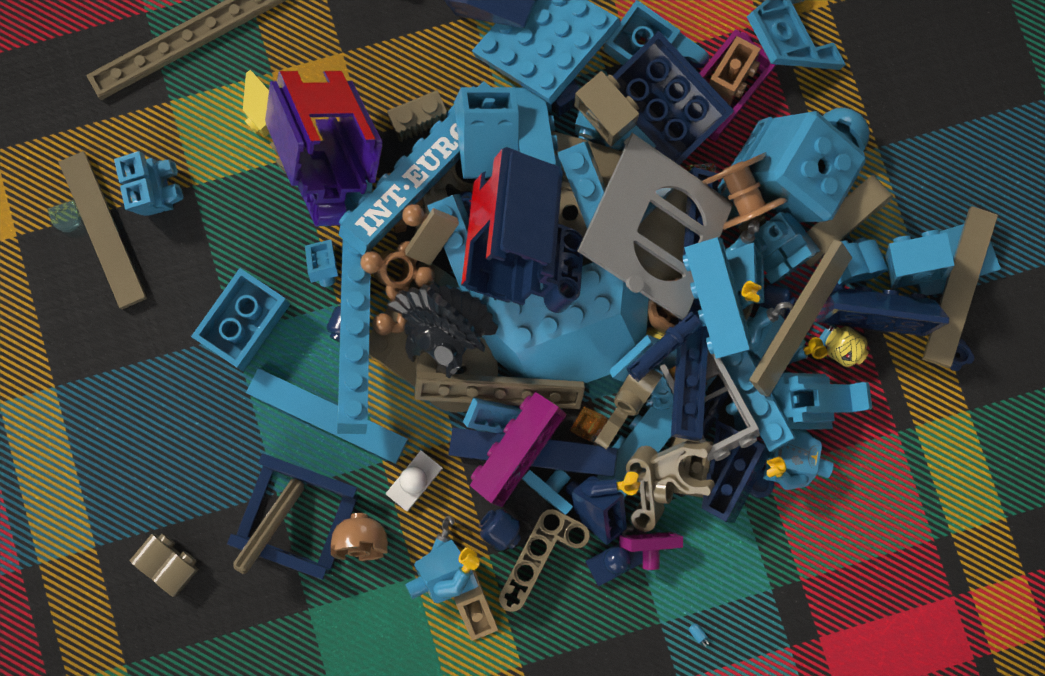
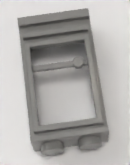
[660,350,760,461]

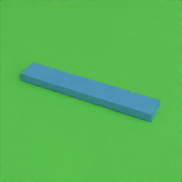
[246,368,408,464]

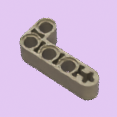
[806,175,893,268]
[499,509,590,612]

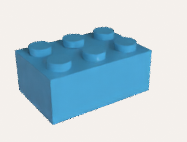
[885,230,955,289]
[191,268,290,372]

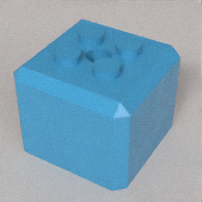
[749,111,865,222]

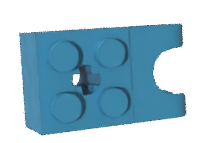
[603,0,709,68]

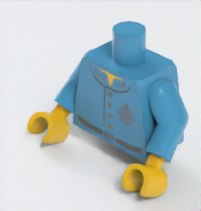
[763,430,834,490]

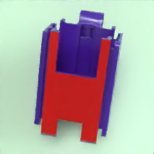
[265,71,382,227]

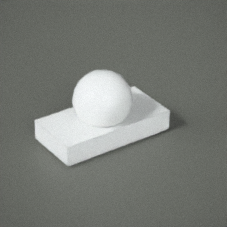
[386,451,443,512]

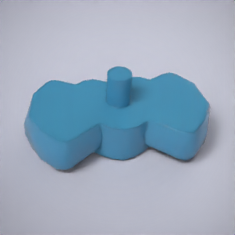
[651,369,674,410]

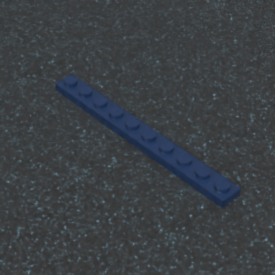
[671,167,718,441]

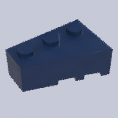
[702,420,771,523]

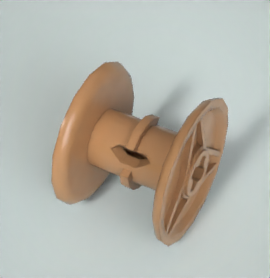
[702,152,787,230]

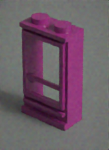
[699,29,777,142]

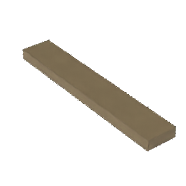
[59,151,147,309]
[922,206,998,369]
[749,240,852,397]
[414,372,585,409]

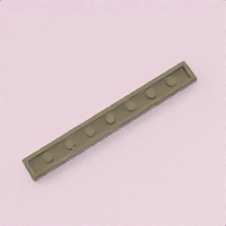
[86,0,286,100]

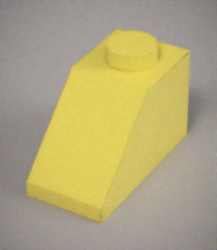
[243,70,269,137]

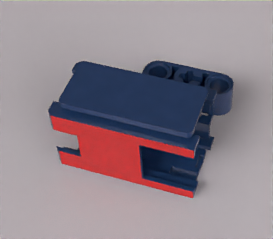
[461,147,583,313]

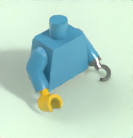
[726,220,764,310]
[747,302,828,366]
[405,516,479,603]

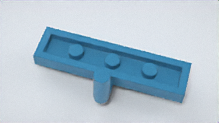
[720,351,797,452]

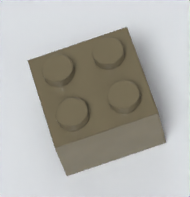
[575,71,639,147]

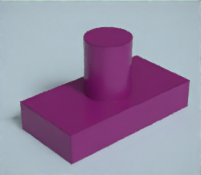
[619,532,683,570]

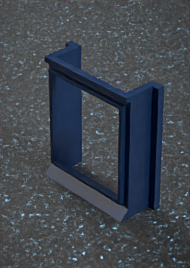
[227,453,359,580]

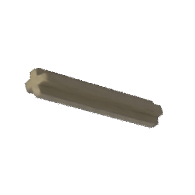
[233,478,304,574]

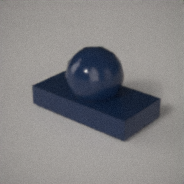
[585,543,643,587]

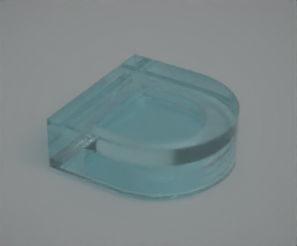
[48,200,81,232]

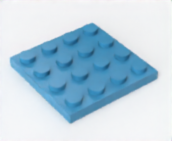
[472,0,621,105]

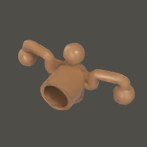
[360,204,435,336]

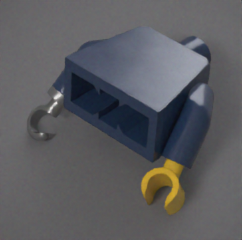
[566,472,647,545]

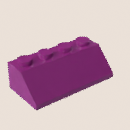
[470,392,567,507]

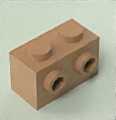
[709,36,761,105]

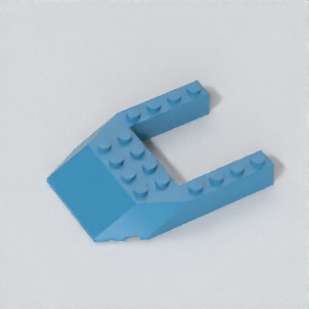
[427,141,649,384]

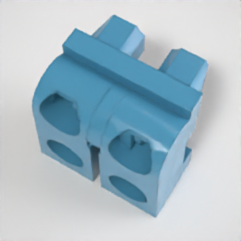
[114,151,183,216]
[752,211,821,284]

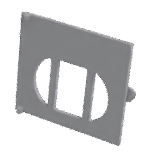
[578,133,733,320]

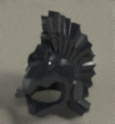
[388,282,498,378]

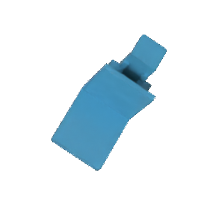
[731,373,872,431]

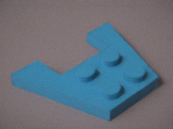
[747,0,846,70]

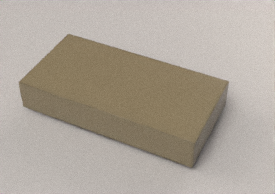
[405,208,459,265]

